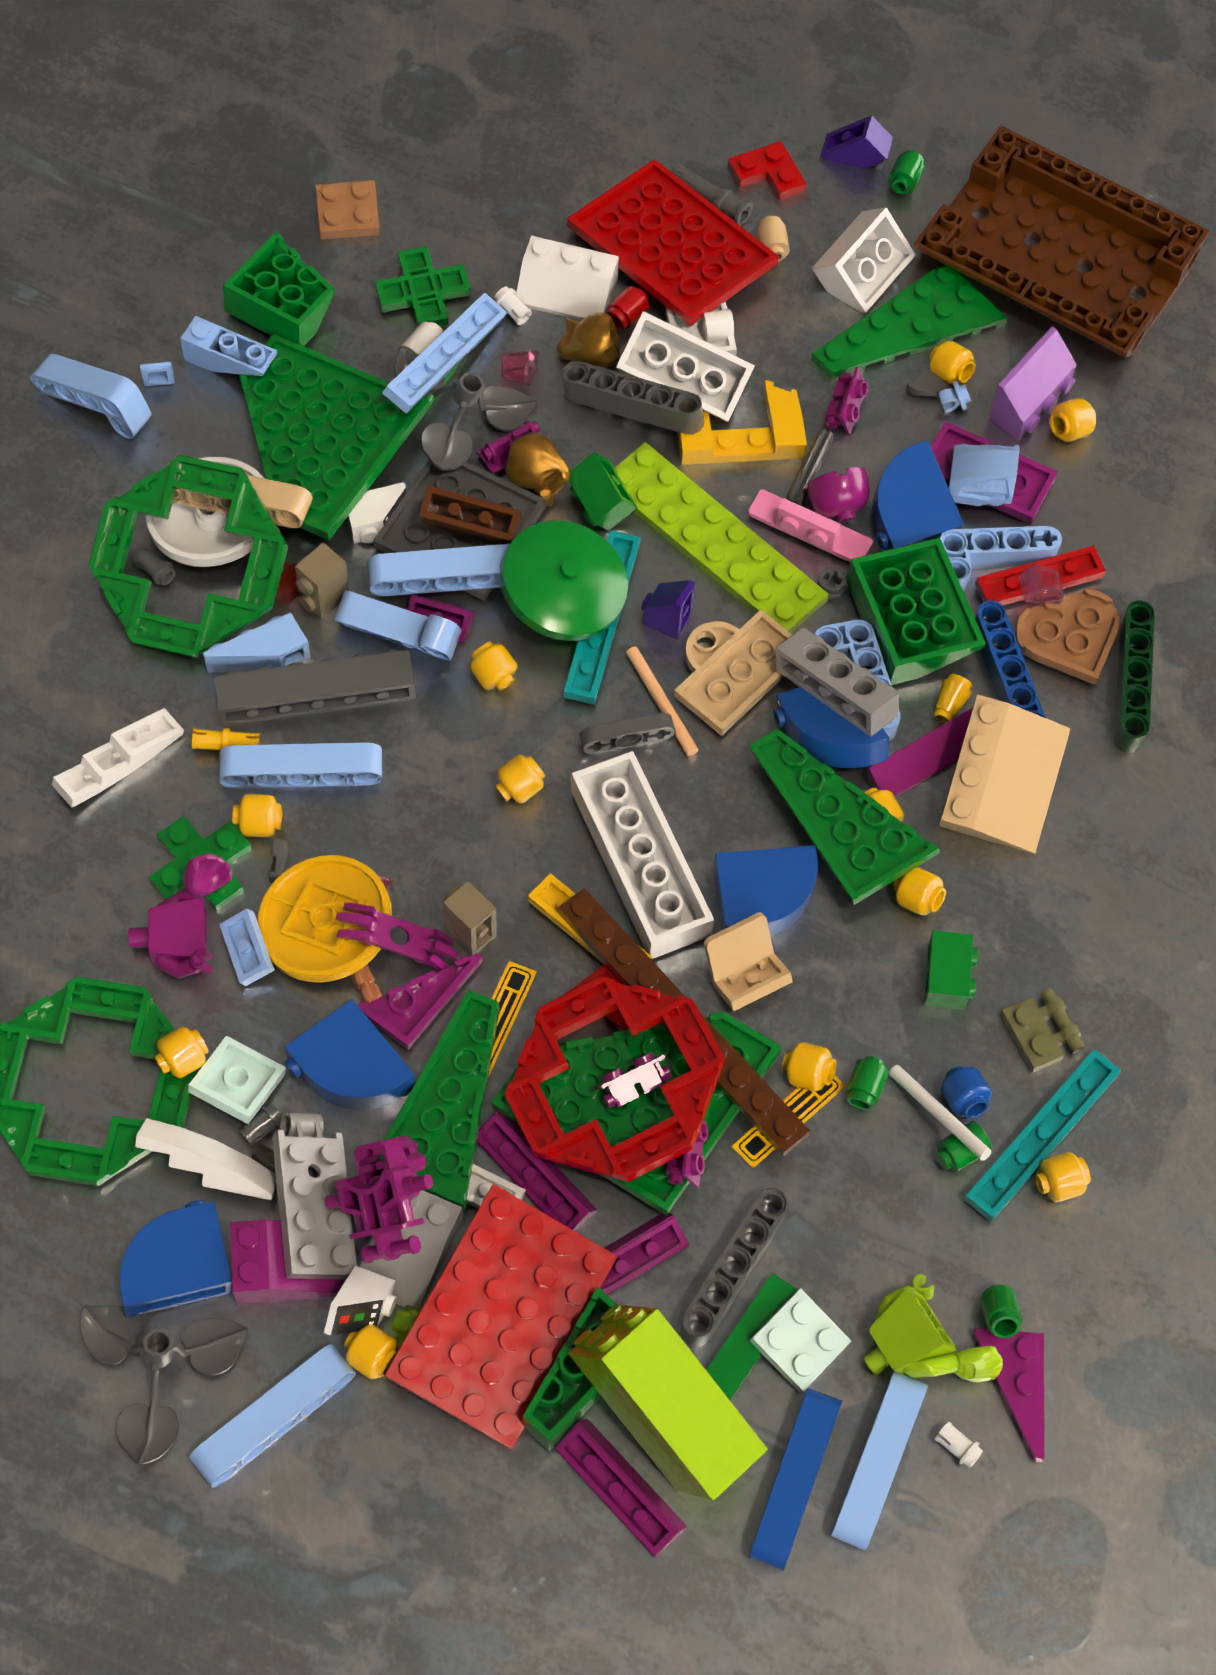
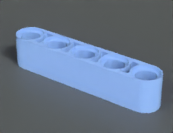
[367,544,510,596]
[219,742,382,788]
[189,1344,356,1488]
[831,1371,928,1551]

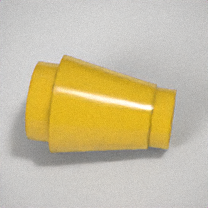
[933,674,972,724]

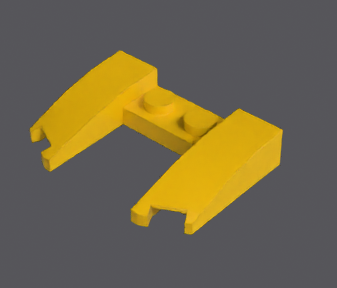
[678,380,807,465]

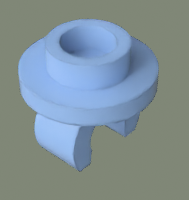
[938,380,971,412]

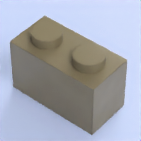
[295,542,349,619]
[443,881,497,956]

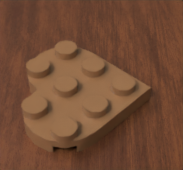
[1015,589,1121,685]

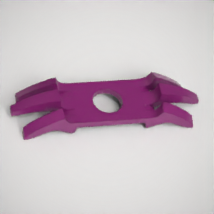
[336,903,459,971]

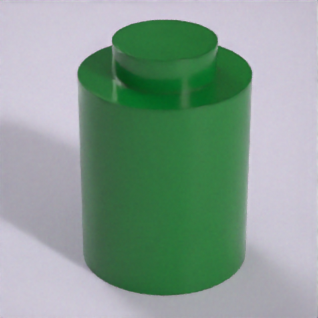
[935,1121,992,1173]

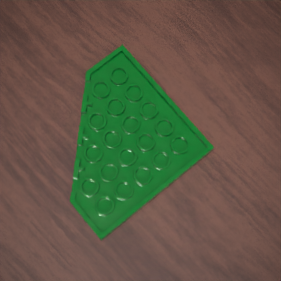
[240,334,430,540]
[491,1011,781,1216]

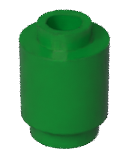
[888,150,925,194]
[846,1056,889,1110]
[980,1285,1022,1338]

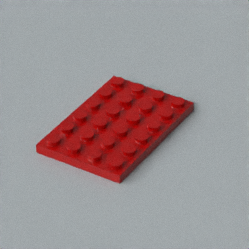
[567,159,778,326]
[384,1184,618,1450]

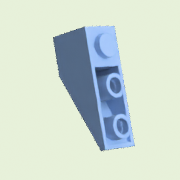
[180,316,277,376]
[203,612,310,673]

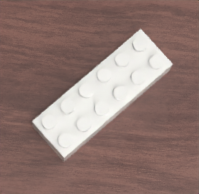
[571,751,714,959]

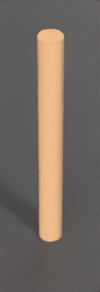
[626,646,699,756]

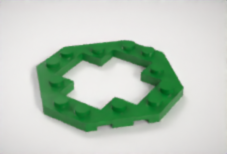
[88,455,288,658]
[0,976,198,1186]

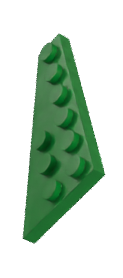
[811,263,1008,380]
[749,728,940,905]
[379,990,500,1210]

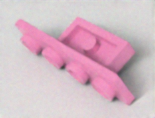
[748,489,873,562]

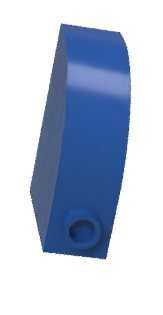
[872,440,964,551]
[773,687,889,768]
[713,845,818,935]
[284,999,416,1110]
[120,1200,233,1318]

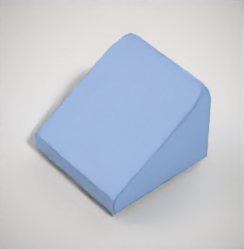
[140,362,175,387]

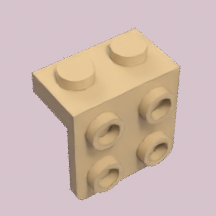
[704,912,793,1012]

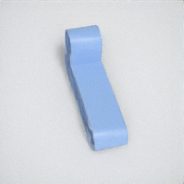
[30,353,152,439]
[940,526,1062,593]
[334,590,462,661]
[814,620,901,742]

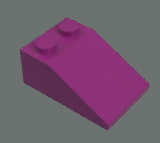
[230,1219,344,1305]

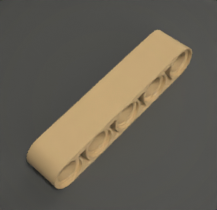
[166,461,313,528]

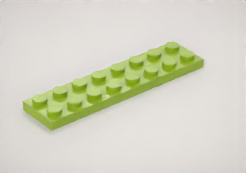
[614,442,829,633]

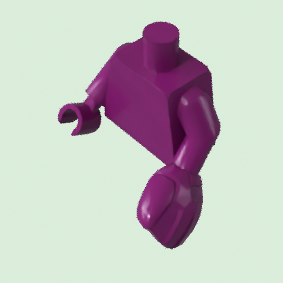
[128,854,232,979]

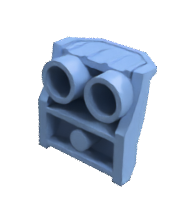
[949,444,1020,506]

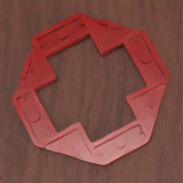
[505,976,725,1182]

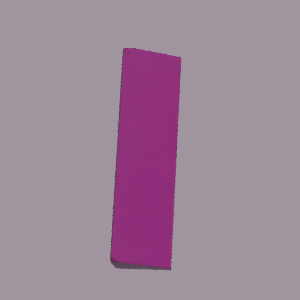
[866,708,973,798]
[477,1111,597,1231]
[600,1213,689,1295]
[554,1419,687,1557]

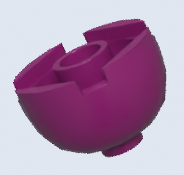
[806,467,870,523]

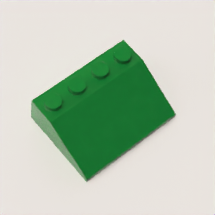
[846,538,986,685]

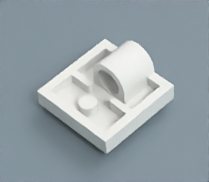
[665,301,737,356]

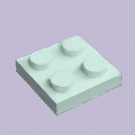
[188,1036,286,1124]
[749,1289,851,1393]

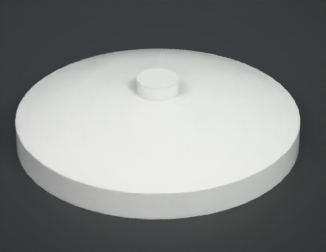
[145,457,264,567]

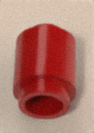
[606,286,649,331]

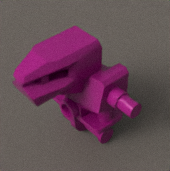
[325,1135,433,1263]

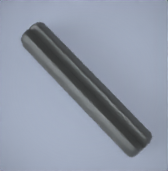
[786,429,834,506]

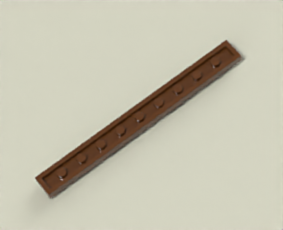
[558,888,810,1157]

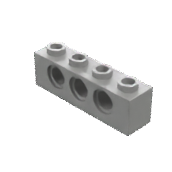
[776,628,899,737]

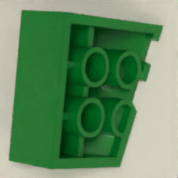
[223,231,334,346]

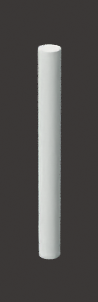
[889,1065,991,1161]

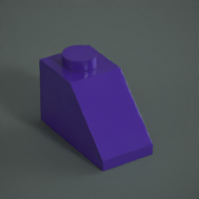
[820,115,893,169]
[641,580,695,640]

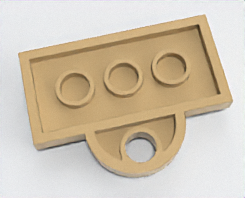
[674,610,793,736]

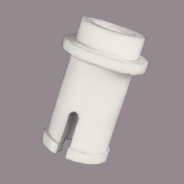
[494,286,532,325]
[934,1422,983,1468]

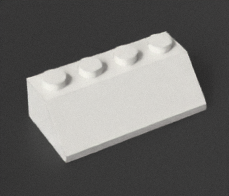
[616,311,755,422]

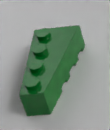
[522,1286,617,1451]

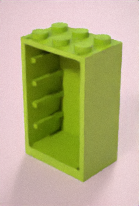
[568,1305,768,1501]

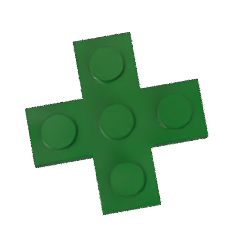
[375,246,471,327]
[148,816,252,911]

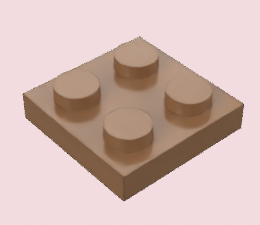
[315,180,380,240]

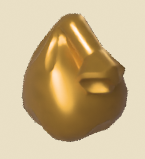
[557,312,621,368]
[505,433,571,507]

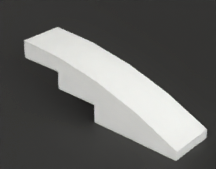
[52,708,184,808]
[135,1118,277,1200]

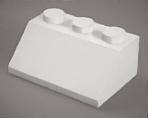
[812,207,916,313]
[516,236,619,321]

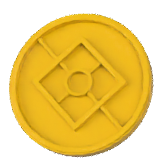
[257,855,392,983]

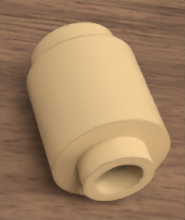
[756,216,790,262]

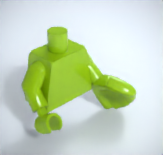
[864,1274,1003,1383]

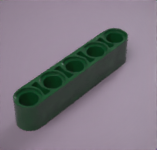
[1114,600,1155,753]

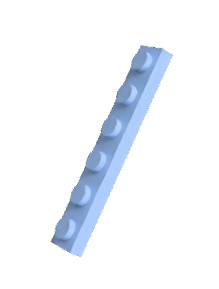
[382,293,508,414]

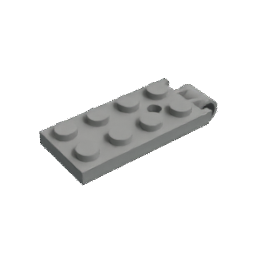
[272,1112,357,1279]

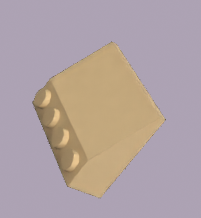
[939,694,1071,854]

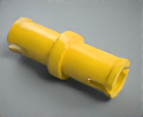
[192,728,260,750]

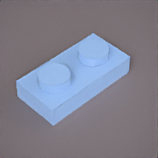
[219,909,274,986]

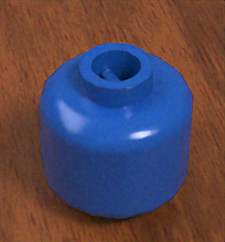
[940,1066,992,1119]

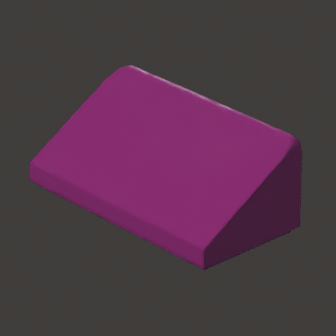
[407,594,476,642]

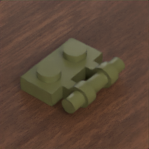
[1000,988,1085,1073]

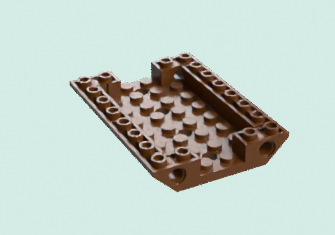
[913,125,1210,358]

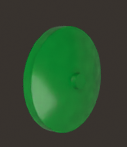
[500,520,628,641]

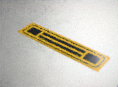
[488,961,537,1078]
[731,1075,846,1168]

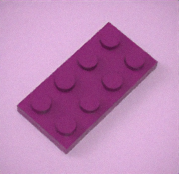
[931,421,1058,525]

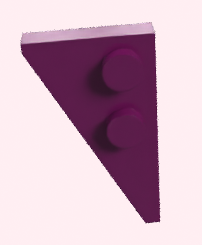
[358,953,483,1050]
[973,1328,1045,1462]

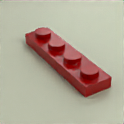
[975,545,1106,606]

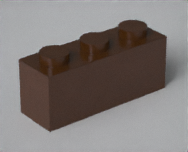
[419,485,523,544]

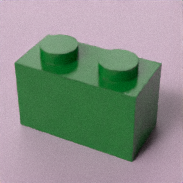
[569,452,637,530]
[924,930,978,1010]

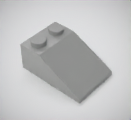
[360,1190,463,1315]

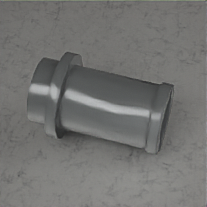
[134,548,175,585]
[238,1103,282,1147]

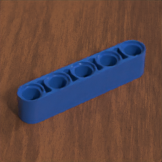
[975,600,1046,718]
[748,1388,842,1571]

